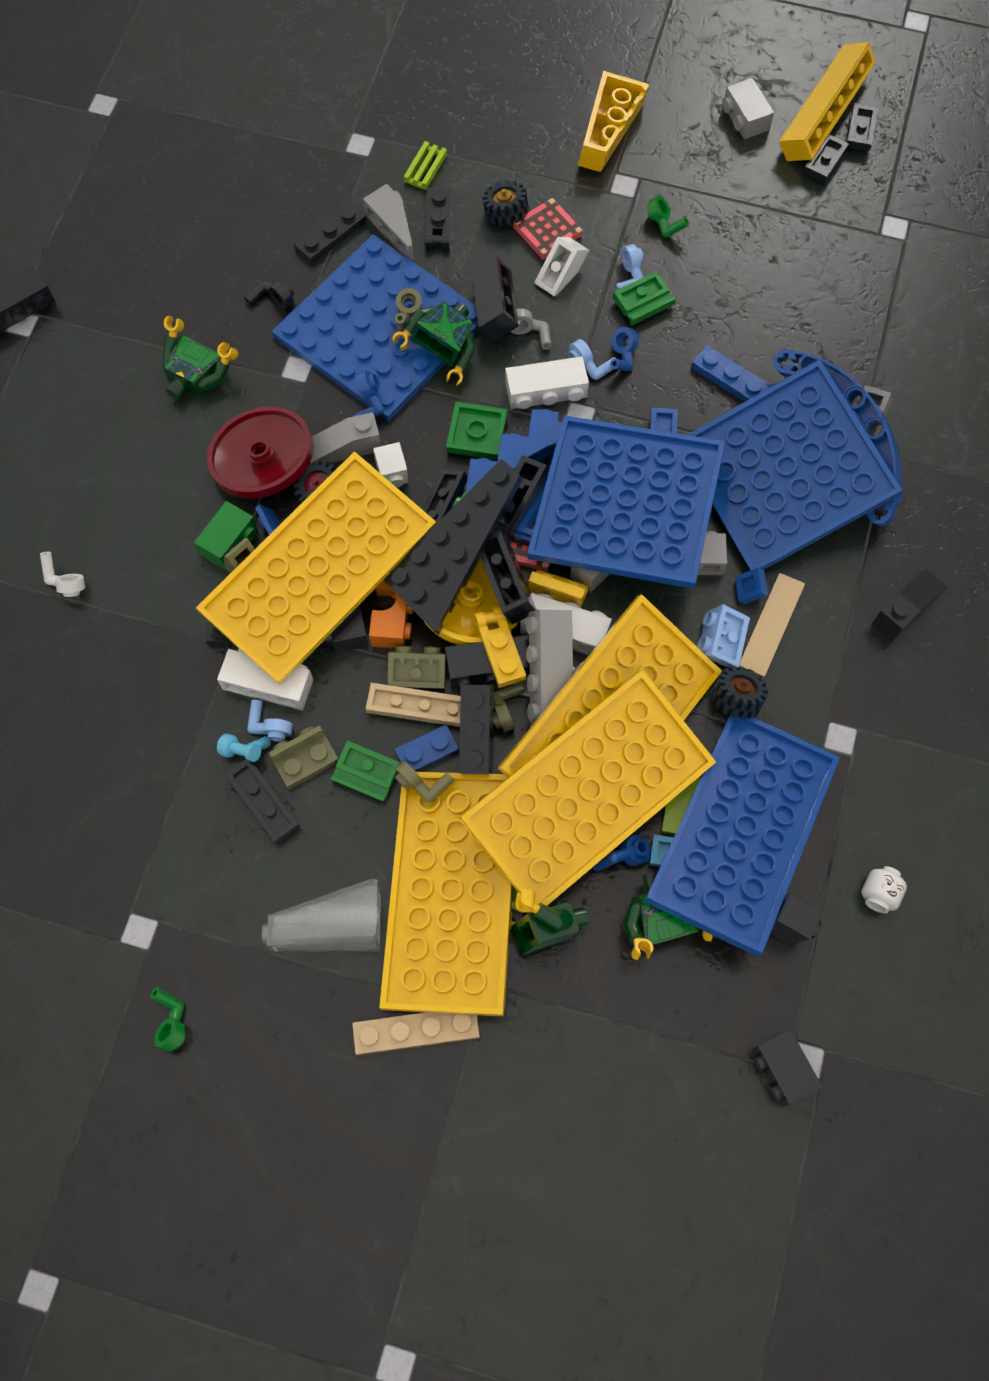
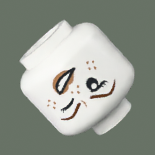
[861,866,907,913]

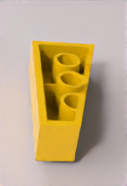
[578,71,650,172]

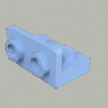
[697,604,750,669]

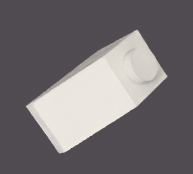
[534,237,589,296]

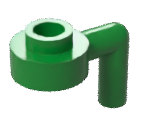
[647,195,689,238]
[150,987,185,1052]

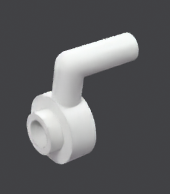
[40,552,85,597]

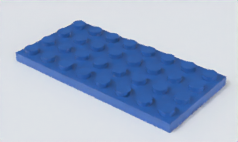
[644,713,840,957]

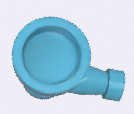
[217,734,271,762]

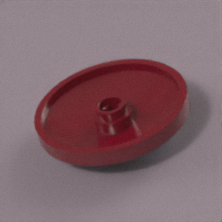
[207,406,314,498]

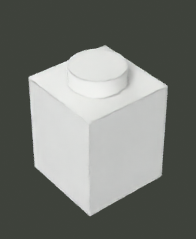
[373,442,409,488]

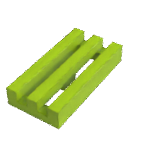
[404,141,447,190]

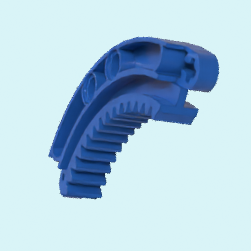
[773,349,903,527]

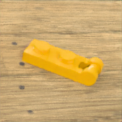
[474,606,526,688]

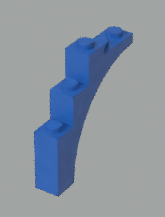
[466,409,562,492]

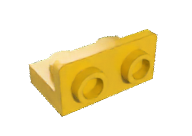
[528,570,588,608]

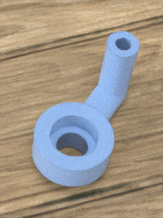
[615,244,643,291]
[568,339,616,380]
[247,700,293,742]

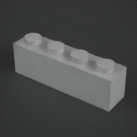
[526,610,573,727]

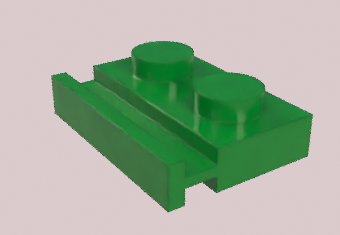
[613,271,676,325]
[330,741,400,802]

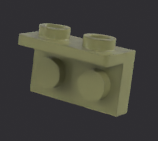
[388,646,446,688]
[269,725,339,790]

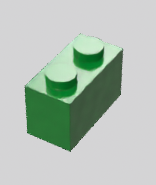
[194,501,257,570]

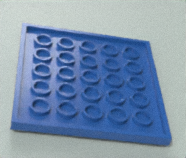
[272,234,479,422]
[688,359,903,570]
[527,415,725,589]

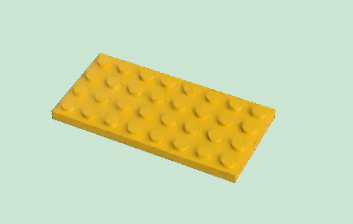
[196,451,436,685]
[498,594,722,778]
[459,670,716,906]
[379,772,513,1016]

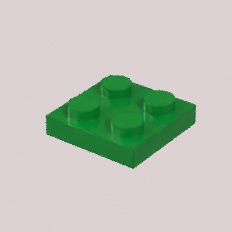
[446,402,507,460]

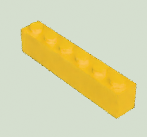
[779,42,876,161]

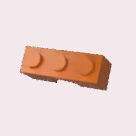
[369,580,414,648]

